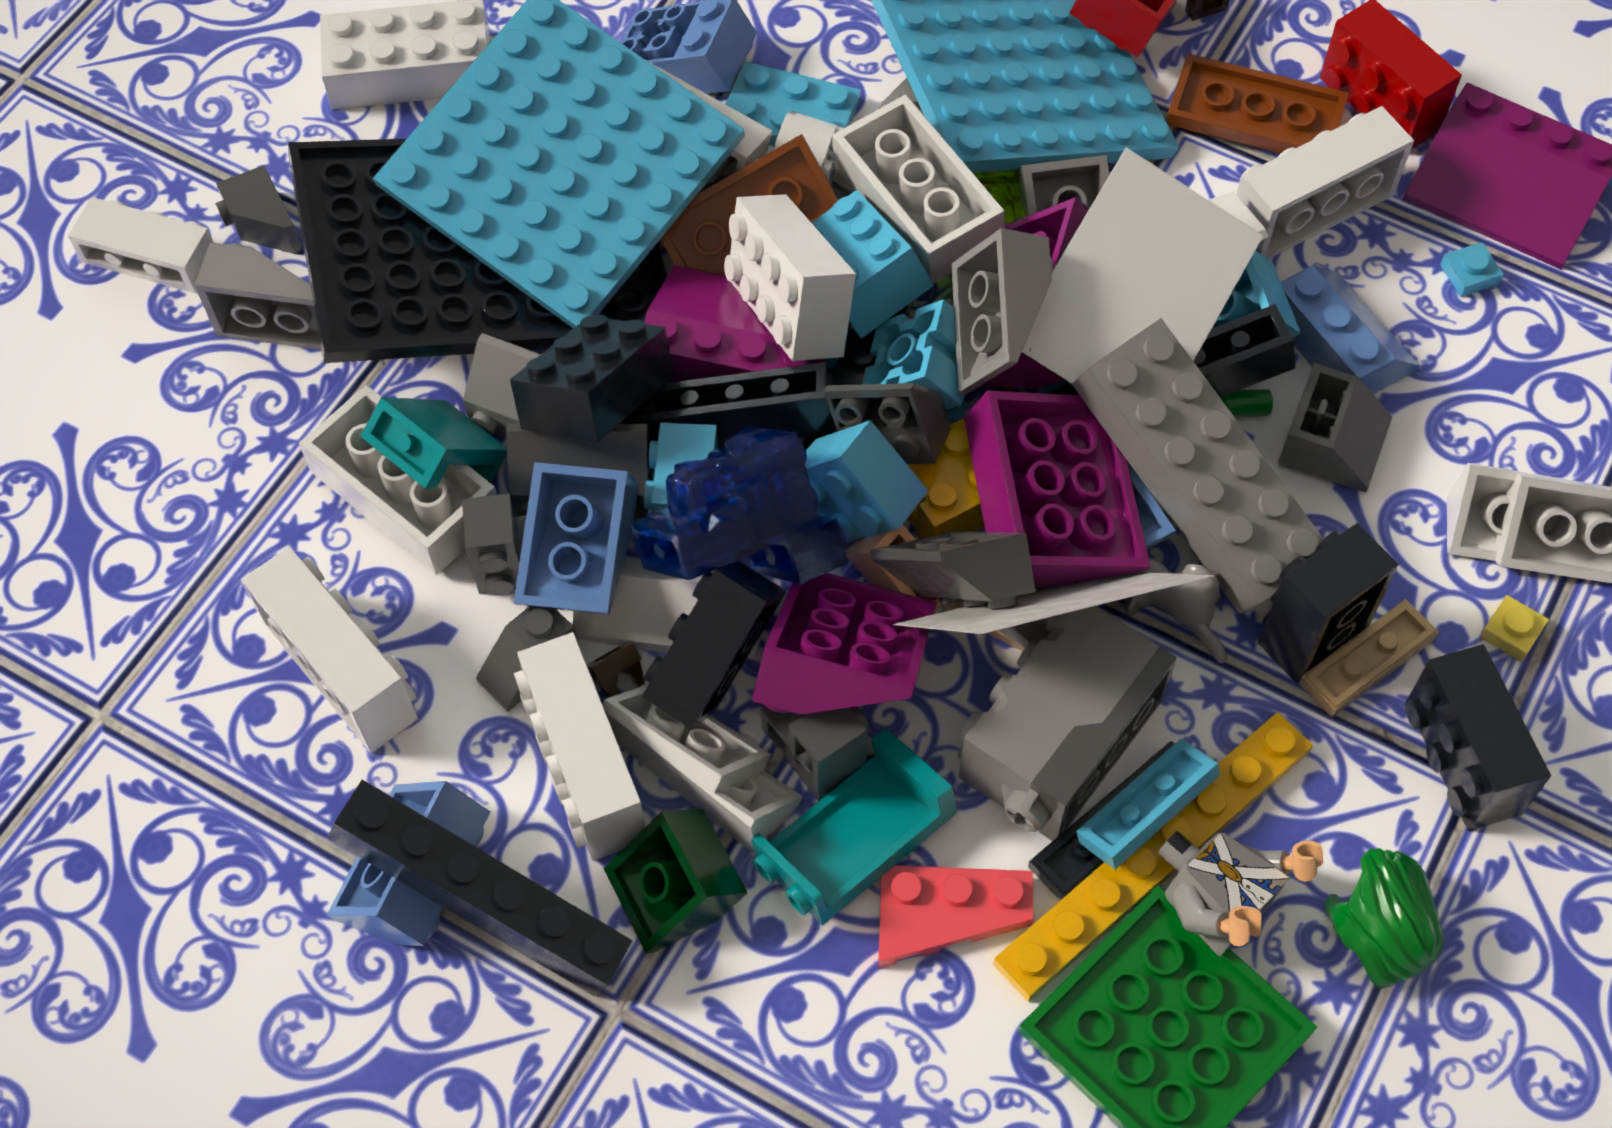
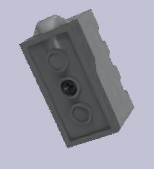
[957,606,1177,841]

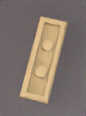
[1299,599,1439,718]

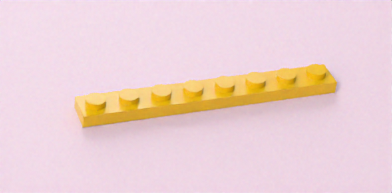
[993,712,1313,1002]

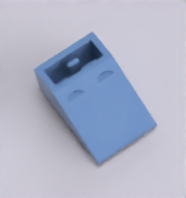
[621,0,757,94]

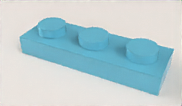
[1076,738,1220,870]

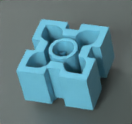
[862,299,965,410]

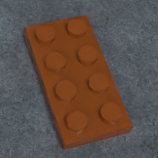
[1166,53,1349,153]
[660,134,839,276]

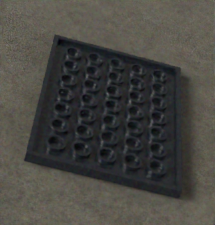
[288,138,667,363]

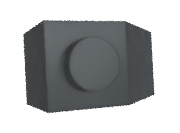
[215,165,303,254]
[476,606,578,712]

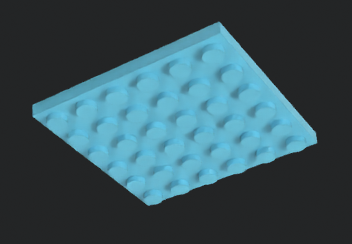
[373,0,745,329]
[871,0,1179,173]

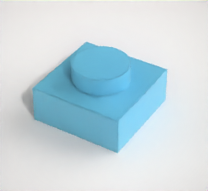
[1440,242,1504,297]

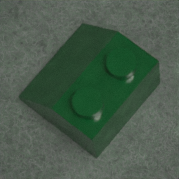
[603,809,748,954]

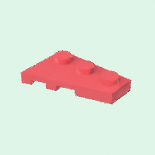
[878,865,1033,968]

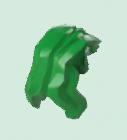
[1324,848,1444,989]

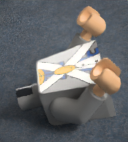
[1158,831,1323,957]

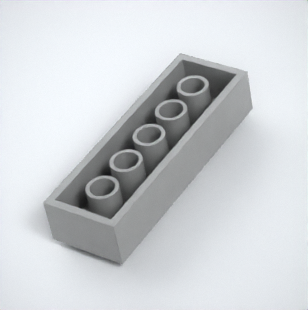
[1072,318,1324,614]

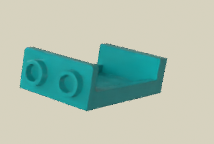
[751,728,957,926]

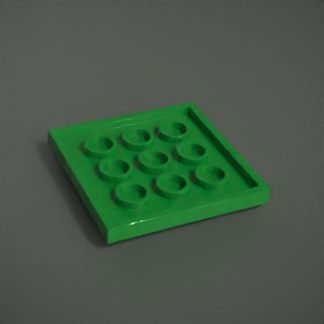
[1018,885,1317,1128]

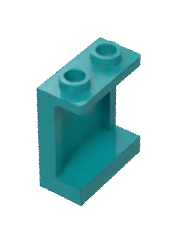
[360,397,507,489]

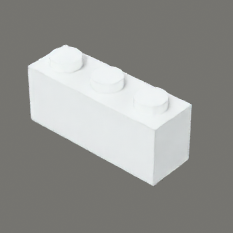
[68,197,213,294]

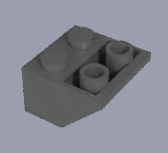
[1278,363,1392,493]
[824,383,951,464]

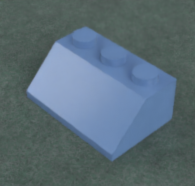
[1281,265,1420,394]
[326,781,491,946]

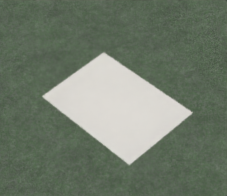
[1022,147,1264,384]
[893,572,1215,634]

